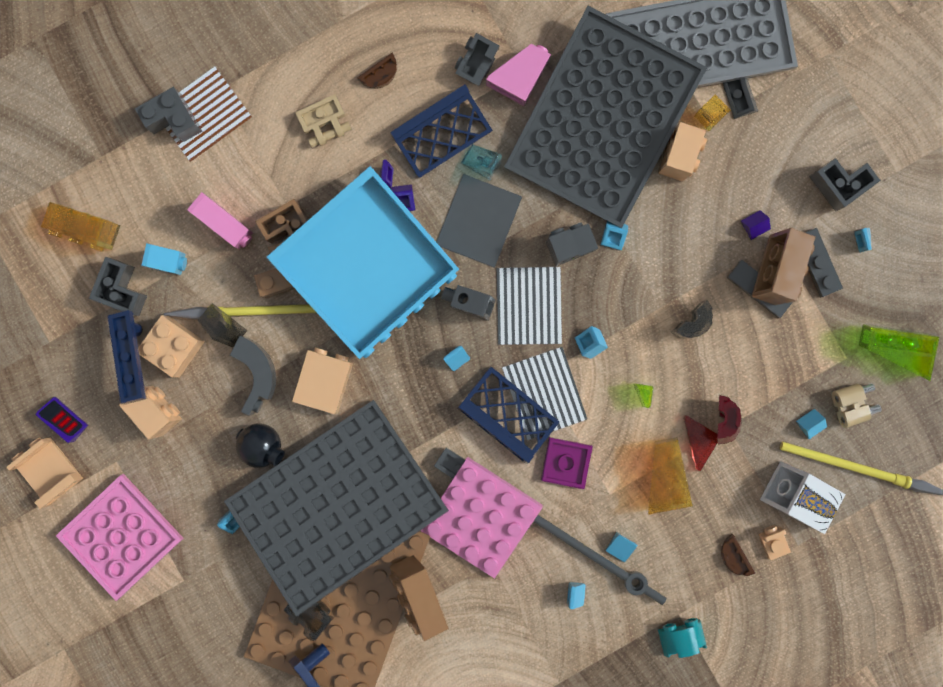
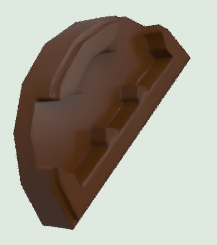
[357,52,397,89]
[721,534,756,576]

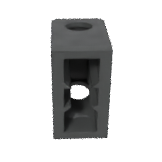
[442,285,496,321]

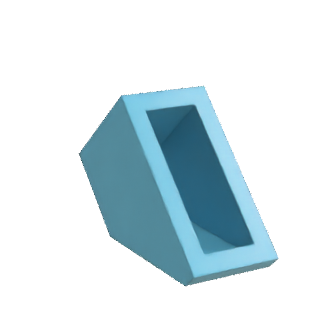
[141,243,187,275]

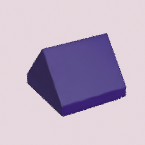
[740,210,771,240]

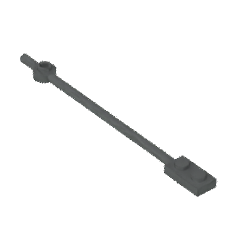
[434,447,667,605]

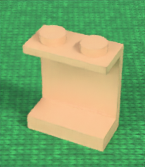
[7,437,83,509]

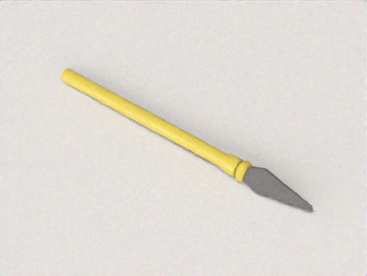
[164,304,317,319]
[780,442,943,495]

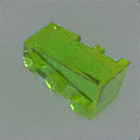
[859,324,940,381]

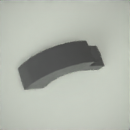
[230,336,276,416]

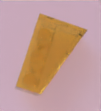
[41,202,120,252]
[648,437,693,515]

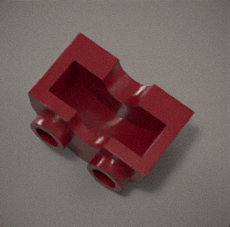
[717,395,742,445]

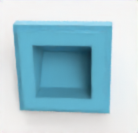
[796,409,827,439]
[217,510,240,534]

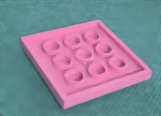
[421,457,543,579]
[56,474,184,601]

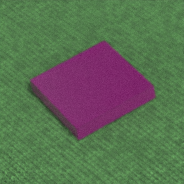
[541,437,593,489]

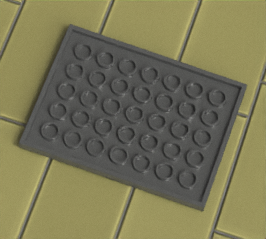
[504,5,708,228]

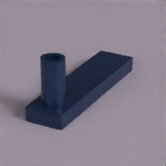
[107,310,146,404]
[288,643,330,687]

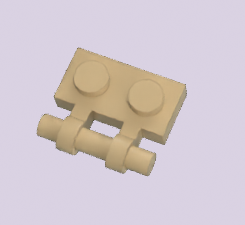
[295,94,352,148]

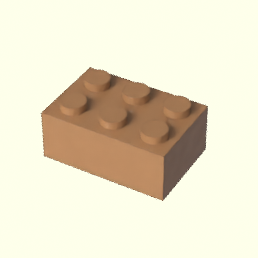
[751,227,815,305]
[389,555,449,641]

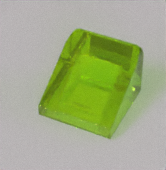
[633,383,654,408]

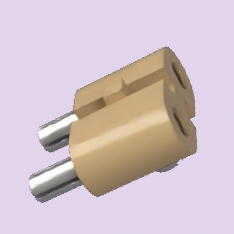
[832,383,882,428]

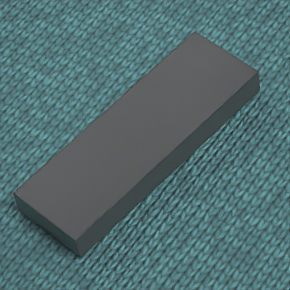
[727,260,793,318]

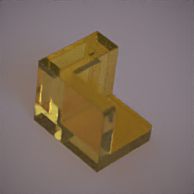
[694,94,730,131]

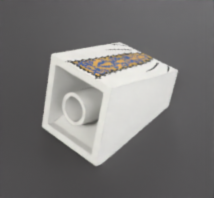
[760,461,846,534]

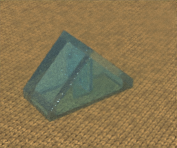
[461,144,502,180]

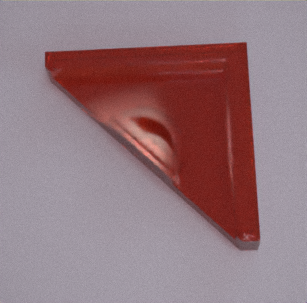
[683,415,718,471]

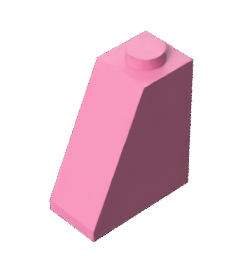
[486,44,551,106]
[187,192,253,250]

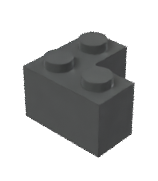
[135,86,203,142]
[809,158,881,211]
[546,222,598,267]
[89,257,148,316]

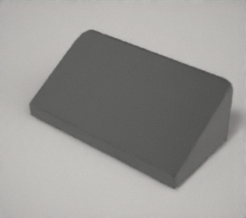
[723,78,758,119]

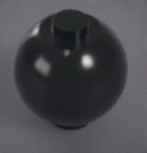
[236,423,285,468]

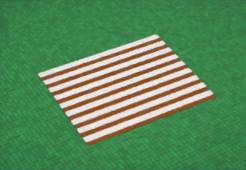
[166,67,252,162]

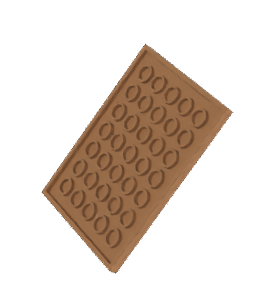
[244,531,430,687]

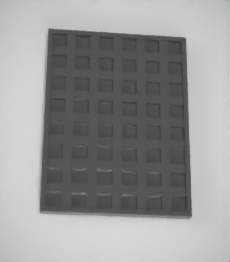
[224,400,449,616]

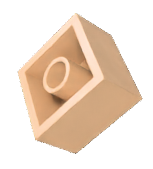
[658,122,707,182]
[138,315,205,378]
[119,386,182,440]

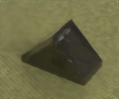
[198,303,247,347]

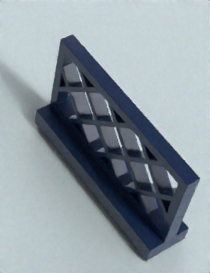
[390,84,493,178]
[457,367,560,464]

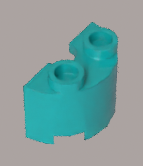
[658,618,707,658]

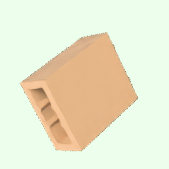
[292,347,353,414]

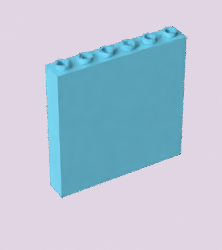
[267,166,459,359]

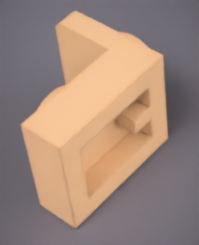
[758,525,791,561]

